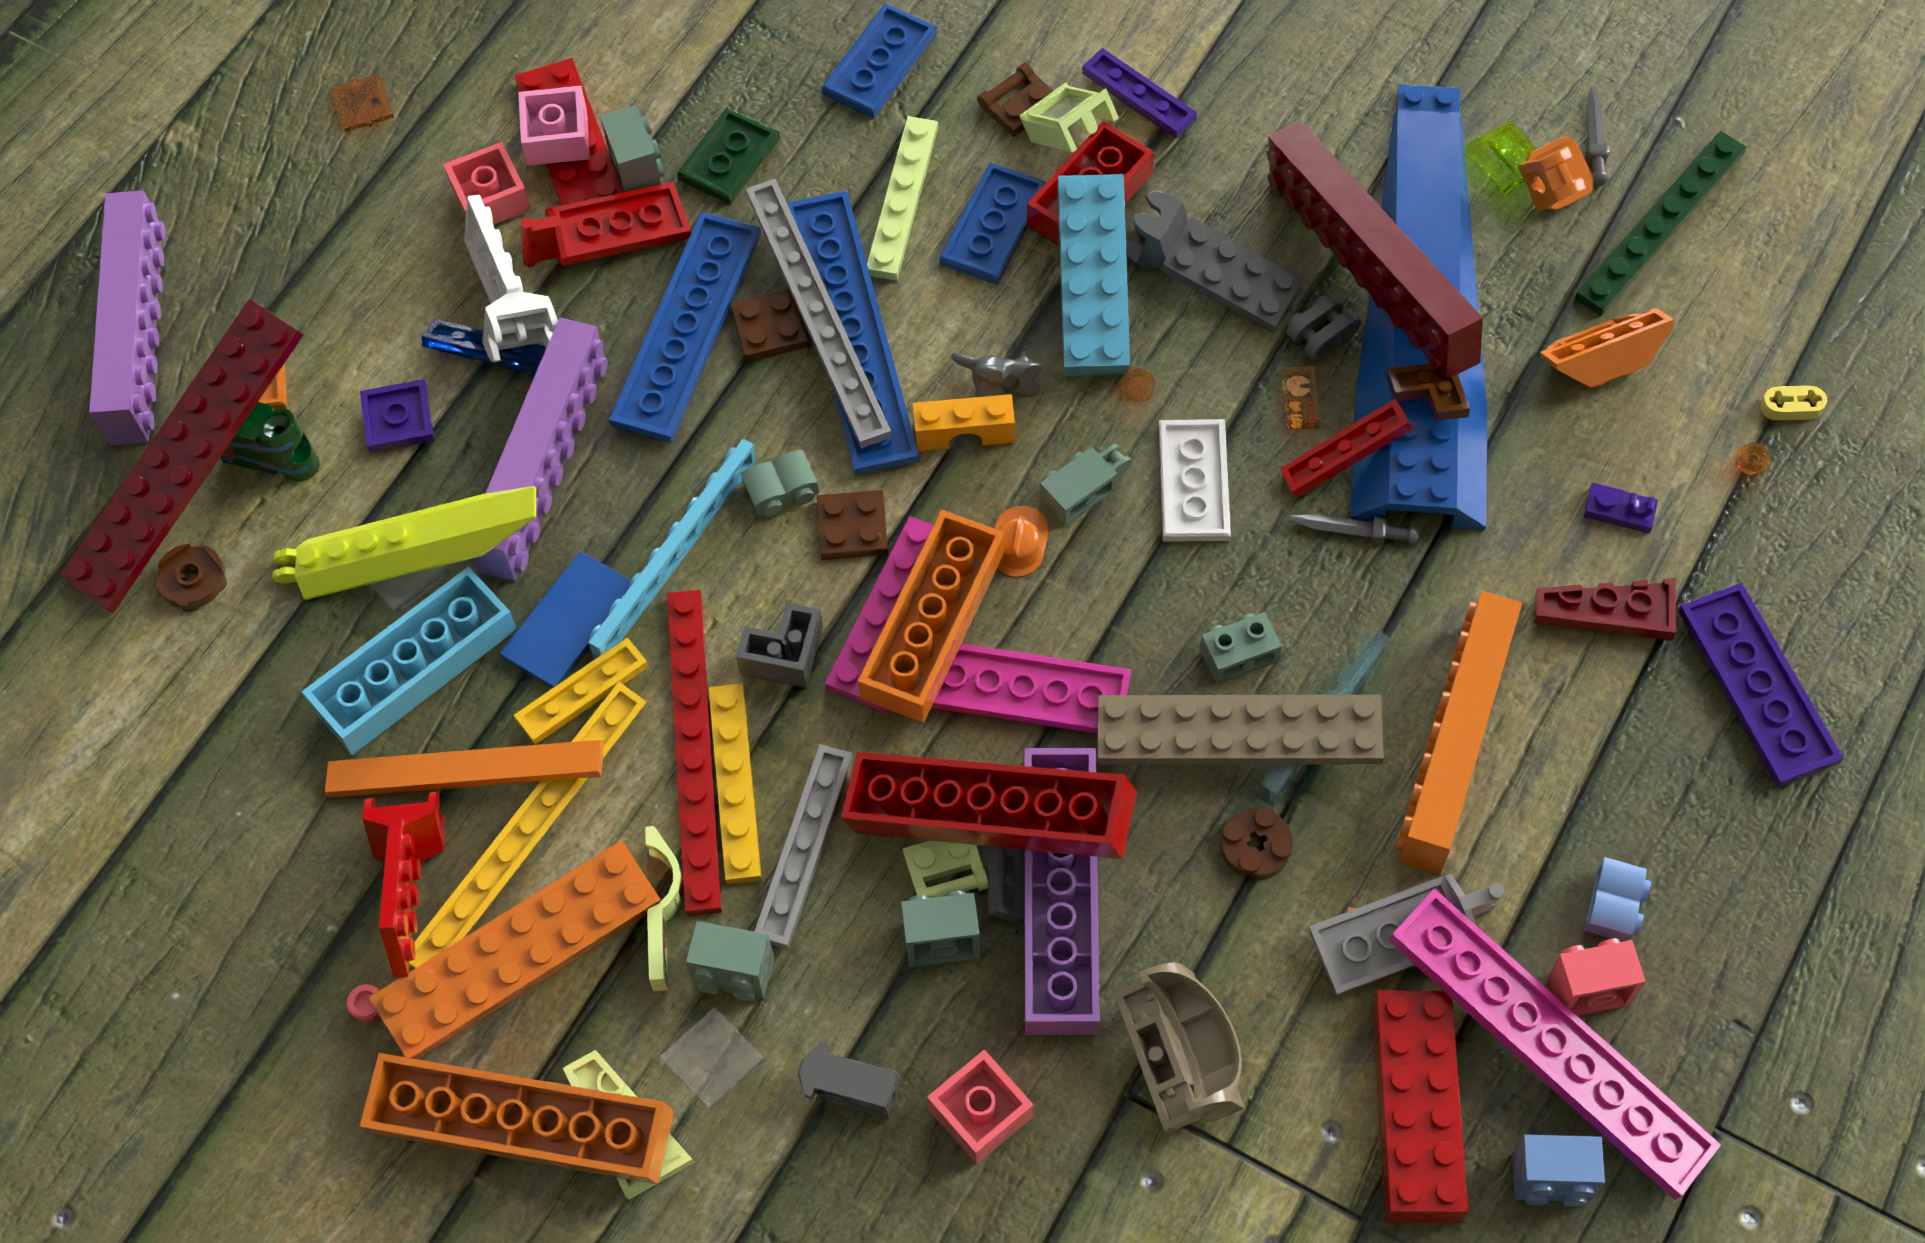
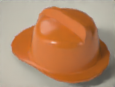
[995,506,1048,577]

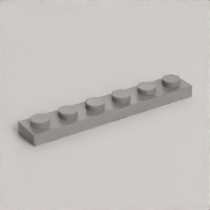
[754,744,854,950]

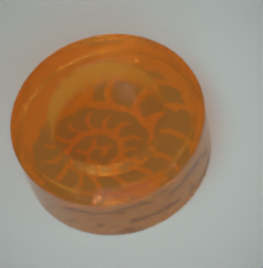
[1122,368,1155,402]

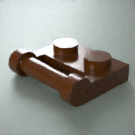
[977,62,1054,137]

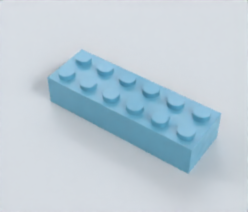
[1058,174,1130,376]
[302,566,517,755]

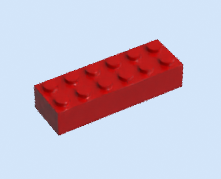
[1372,990,1468,1223]

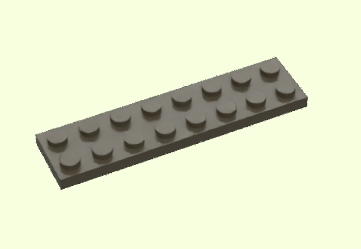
[1098,695,1384,765]

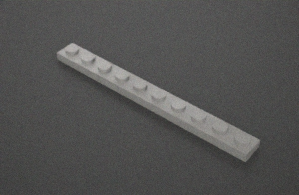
[746,179,892,448]

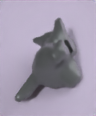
[951,350,1042,397]

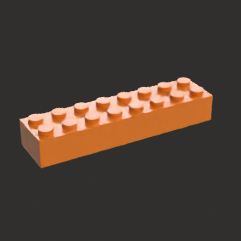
[1395,590,1522,876]
[369,840,661,1060]
[359,1053,675,1185]

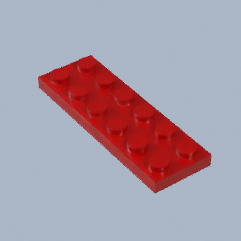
[514,58,623,205]

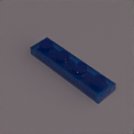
[421,319,546,375]

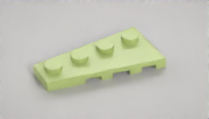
[563,1050,695,1199]

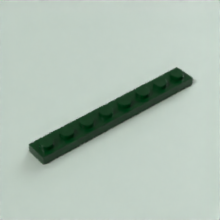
[1575,130,1747,316]

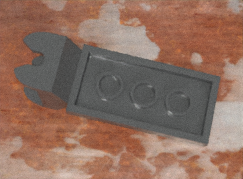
[1126,191,1303,333]

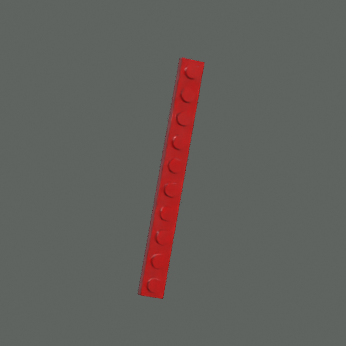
[667,590,722,916]

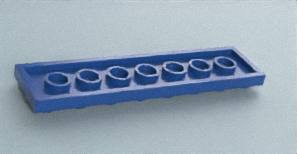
[609,212,761,443]

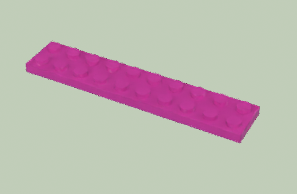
[1387,888,1721,1200]

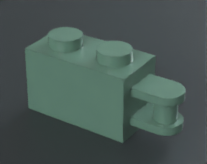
[1040,444,1132,526]

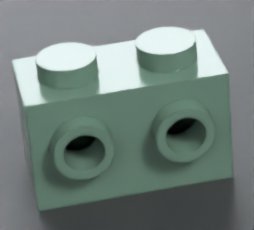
[1200,612,1282,684]

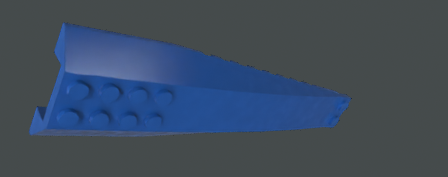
[1350,84,1487,530]

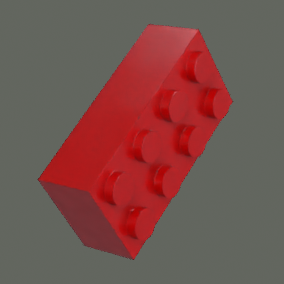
[1027,121,1154,246]

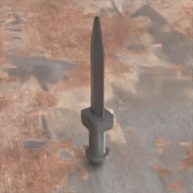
[1585,87,1610,187]
[1289,514,1419,545]

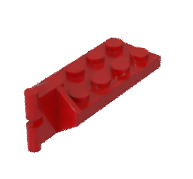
[520,182,691,267]

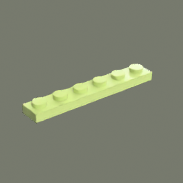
[867,116,938,281]

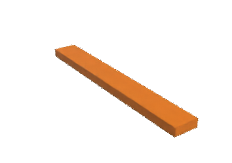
[325,740,604,798]

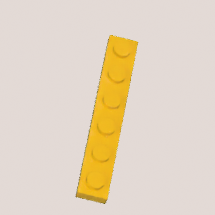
[709,683,762,885]

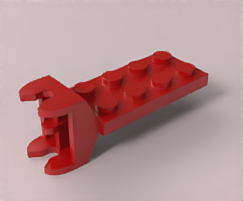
[362,791,446,978]

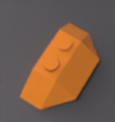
[1540,308,1675,388]

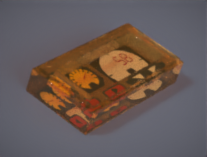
[1281,366,1320,429]

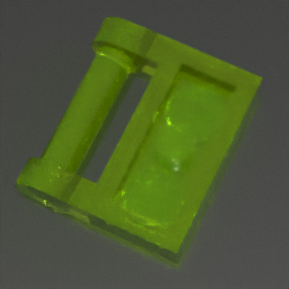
[1464,120,1537,196]

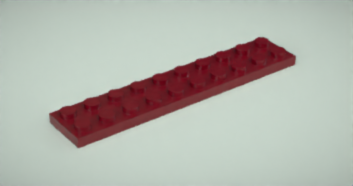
[59,298,304,613]

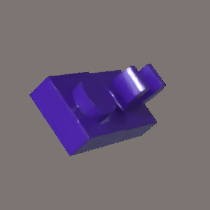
[1583,483,1658,533]

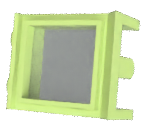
[1020,82,1119,152]

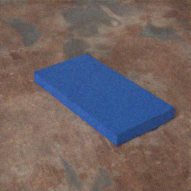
[821,3,937,118]
[939,162,1046,285]
[499,551,631,689]

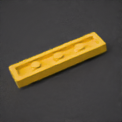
[514,637,649,745]

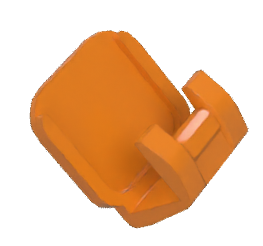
[1517,136,1593,213]

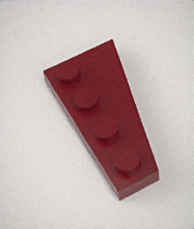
[1534,578,1676,641]

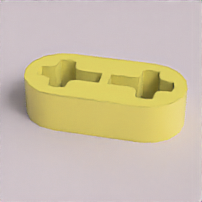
[1760,386,1827,421]

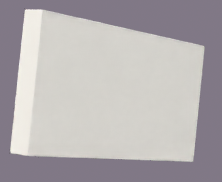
[1159,419,1231,542]

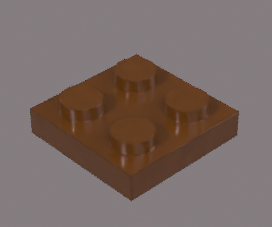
[731,289,809,362]
[817,490,888,560]

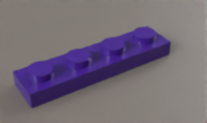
[1082,48,1197,139]

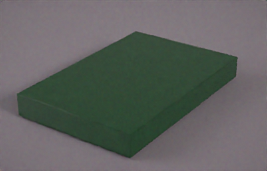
[677,107,780,205]

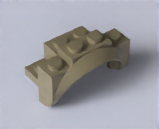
[1114,962,1245,1133]

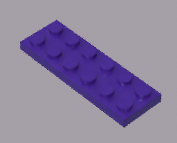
[1678,583,1844,787]

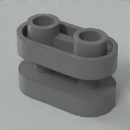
[1287,295,1361,362]

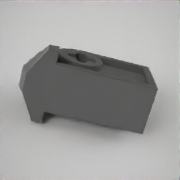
[797,1042,900,1120]

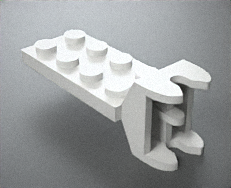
[464,194,558,363]

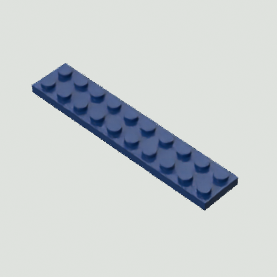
[787,190,919,476]

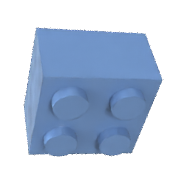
[1512,1135,1605,1207]

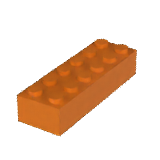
[858,509,1005,723]

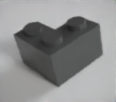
[736,603,823,688]

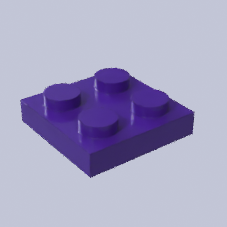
[360,379,435,453]

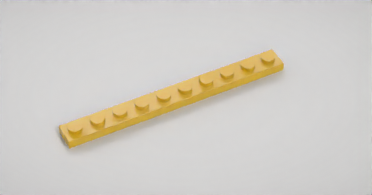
[409,682,646,969]

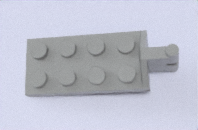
[1308,873,1504,997]

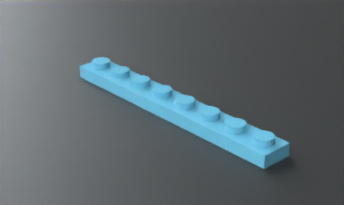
[588,439,757,659]

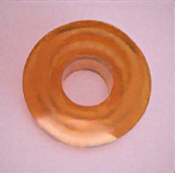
[1735,443,1770,476]

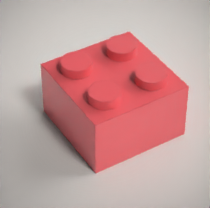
[443,142,531,225]
[1547,938,1646,1016]
[927,1050,1033,1165]

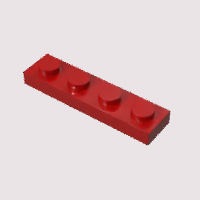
[1280,399,1413,498]

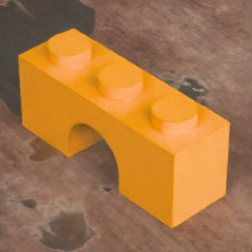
[913,394,1015,451]

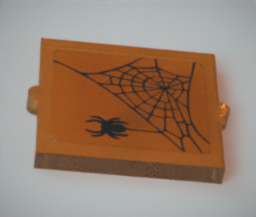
[331,73,394,132]

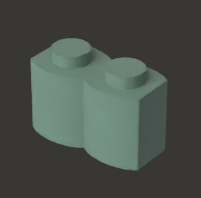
[741,450,819,517]

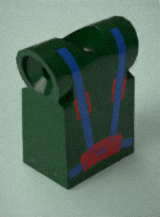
[220,402,320,481]

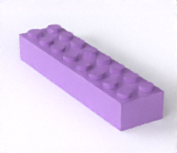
[89,190,166,446]
[472,317,608,582]
[1024,748,1100,1035]

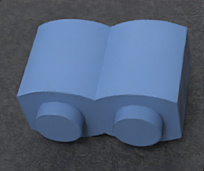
[1584,857,1651,942]

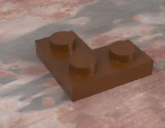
[1386,363,1470,421]

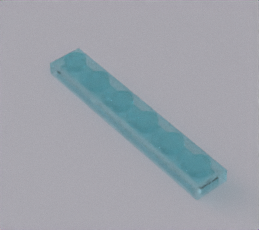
[1261,630,1390,807]

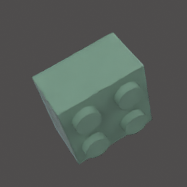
[600,105,665,192]
[901,890,981,967]
[686,921,774,1001]

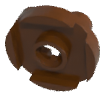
[155,544,227,612]
[1221,807,1293,880]

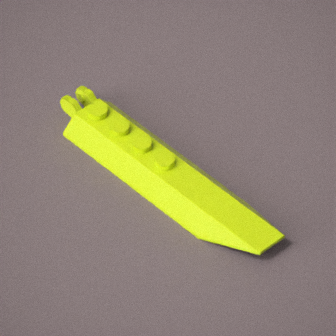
[272,486,536,600]

